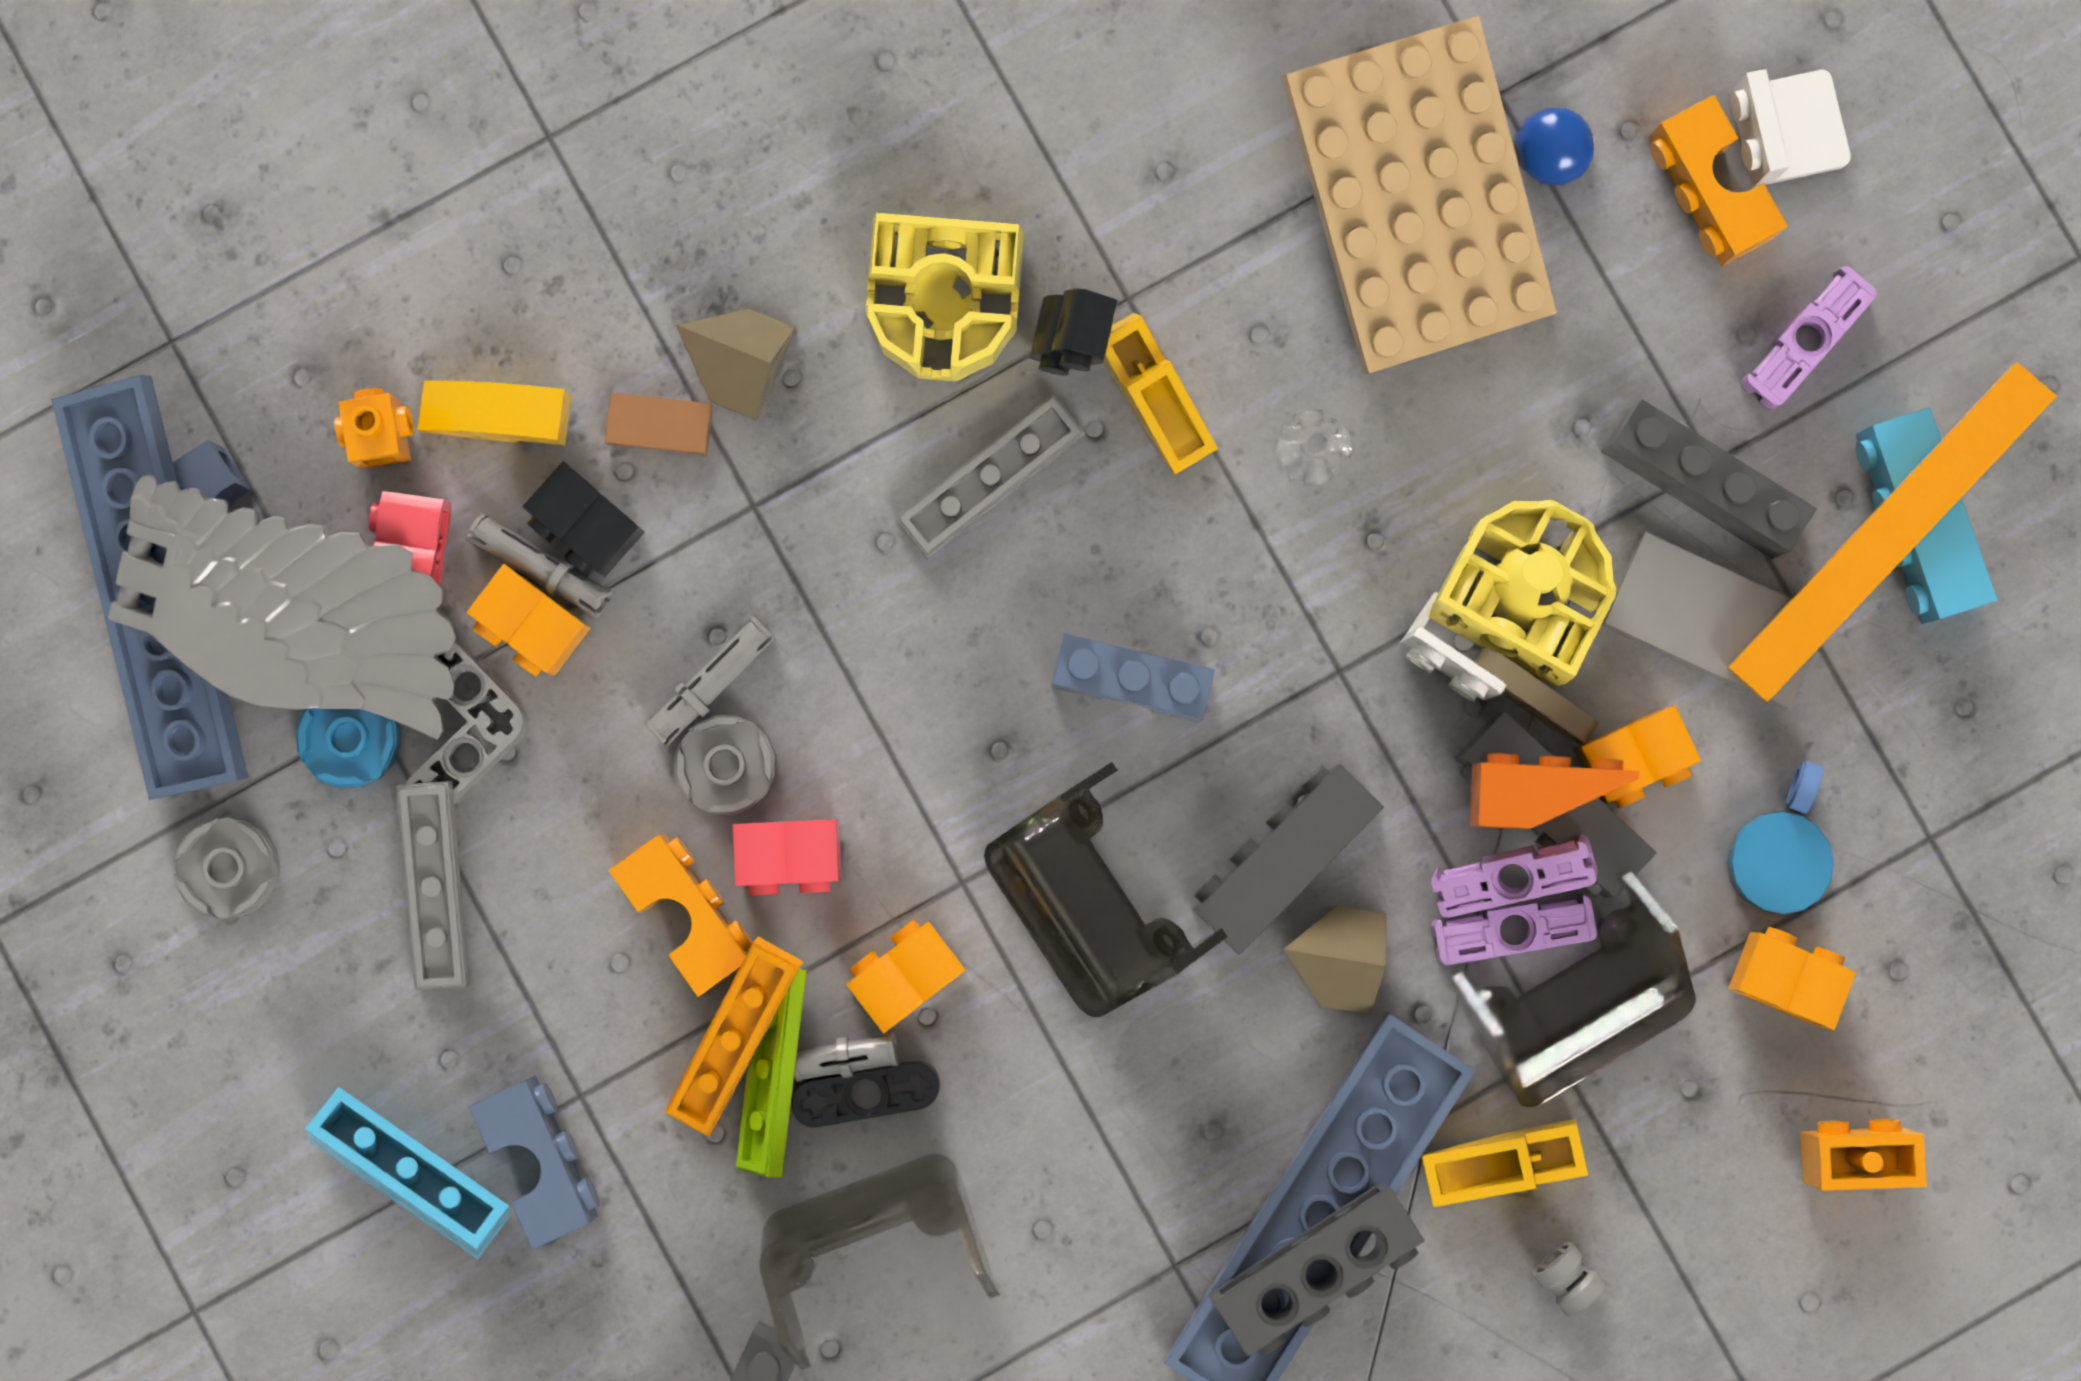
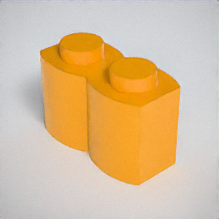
[466,564,591,677]
[1575,705,1701,808]
[846,919,966,1034]
[1728,927,1857,1030]

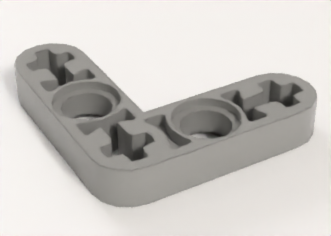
[406,640,528,804]

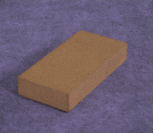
[605,393,713,456]

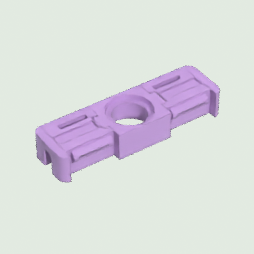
[1740,266,1877,410]
[1431,834,1598,918]
[1431,895,1597,965]

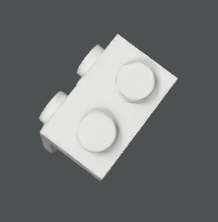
[1730,69,1851,187]
[1399,592,1506,702]

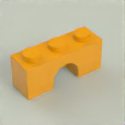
[1649,95,1788,267]
[608,834,753,997]

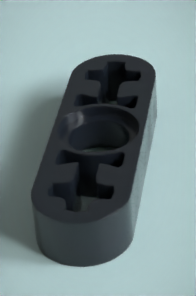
[791,1061,940,1127]

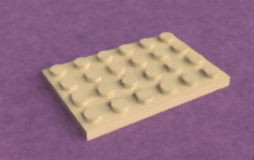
[1281,15,1557,374]

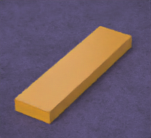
[665,936,804,1137]

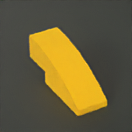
[1104,313,1218,475]
[417,381,572,446]
[1422,1118,1588,1207]

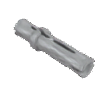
[466,513,613,619]
[644,616,776,747]

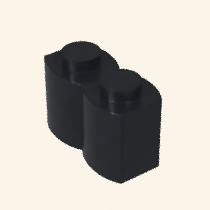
[1029,289,1118,376]
[522,461,645,577]

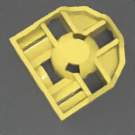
[865,213,1024,382]
[1429,500,1616,688]

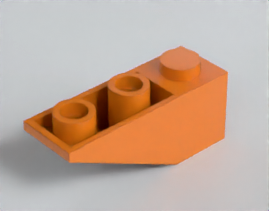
[1470,753,1639,829]

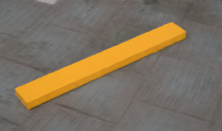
[1727,362,2057,702]

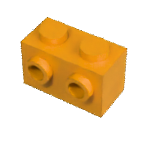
[1800,1119,1927,1191]

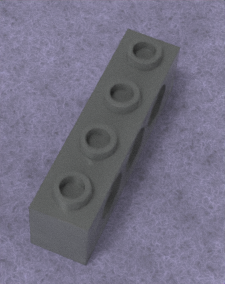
[1209,1180,1425,1357]

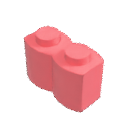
[369,491,451,585]
[733,819,842,895]

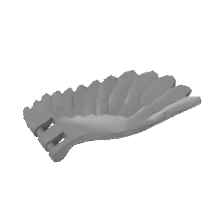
[108,474,457,740]

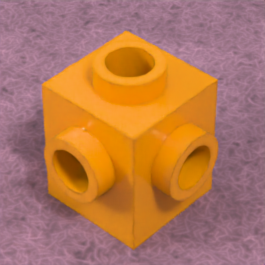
[334,388,414,470]

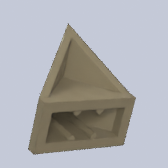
[676,308,796,421]
[1283,905,1387,1015]

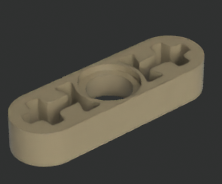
[1474,647,1598,745]

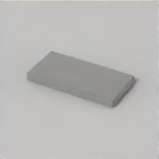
[1602,532,1815,710]

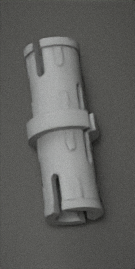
[794,1032,900,1082]

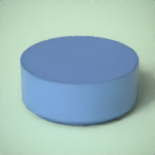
[1786,760,1824,814]

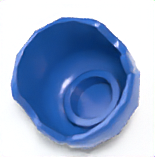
[1514,108,1594,185]

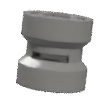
[1532,1241,1606,1316]

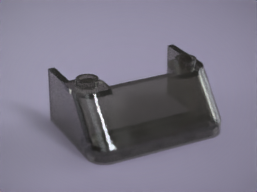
[984,762,1228,1017]
[1452,872,1696,1107]
[759,1154,1000,1370]

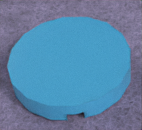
[296,708,401,788]
[1727,812,1834,914]

